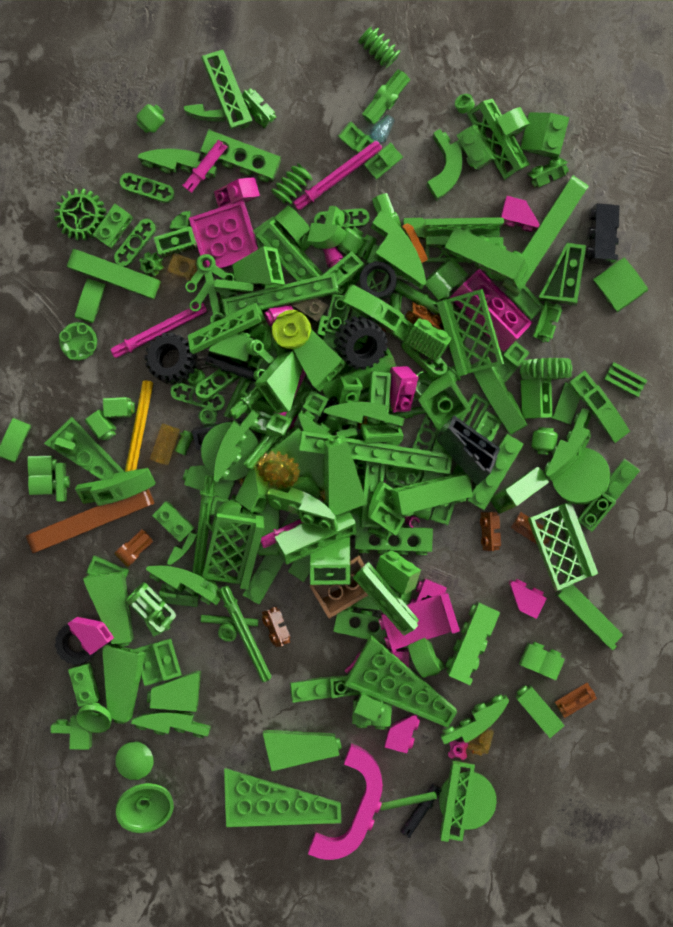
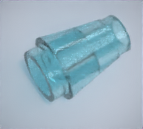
[369,115,395,145]

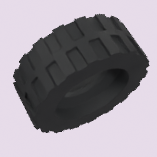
[55,624,97,665]

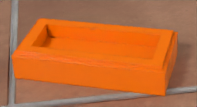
[402,223,428,263]

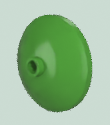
[115,783,174,833]

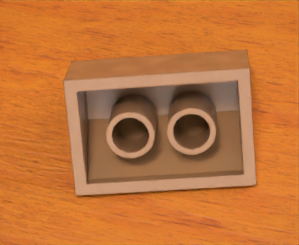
[309,554,368,619]

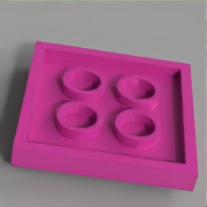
[189,200,259,269]

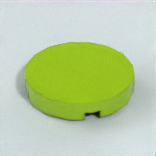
[272,310,311,349]

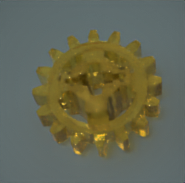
[257,451,300,488]

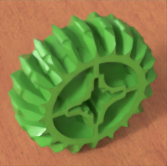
[54,189,106,241]
[520,358,572,380]

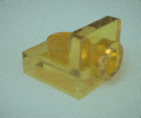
[468,728,494,756]

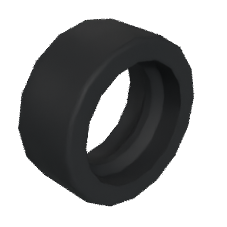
[359,261,397,300]

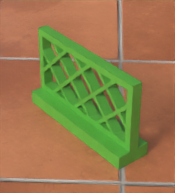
[423,217,504,239]
[437,289,504,377]
[528,502,598,591]
[202,513,264,589]

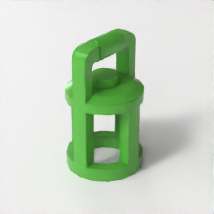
[126,582,176,633]

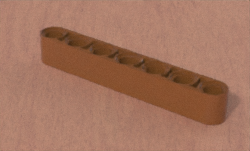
[25,488,155,554]

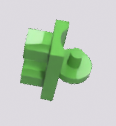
[364,143,403,180]

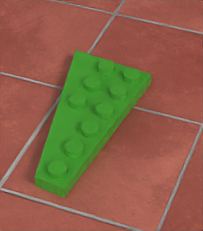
[345,636,457,727]
[224,768,341,827]

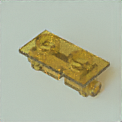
[150,423,180,465]

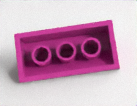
[450,269,533,352]

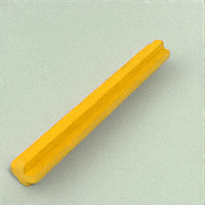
[125,380,153,472]

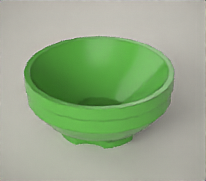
[76,703,112,733]

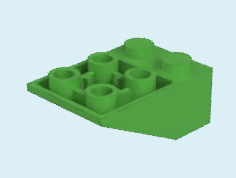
[310,536,351,585]

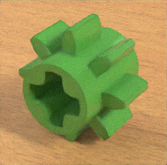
[139,252,164,276]

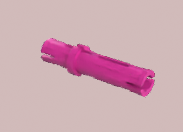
[182,140,228,193]

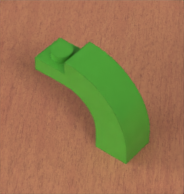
[426,129,462,201]

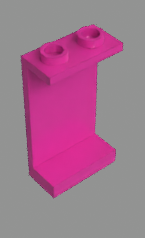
[378,592,460,652]

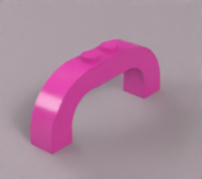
[308,743,383,860]

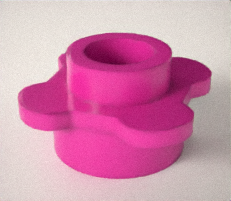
[448,740,468,760]

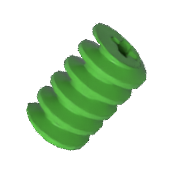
[358,27,401,69]
[270,163,313,205]

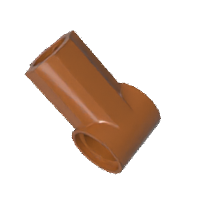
[114,529,153,567]

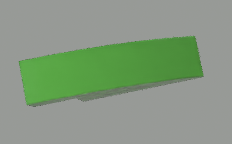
[370,211,426,289]

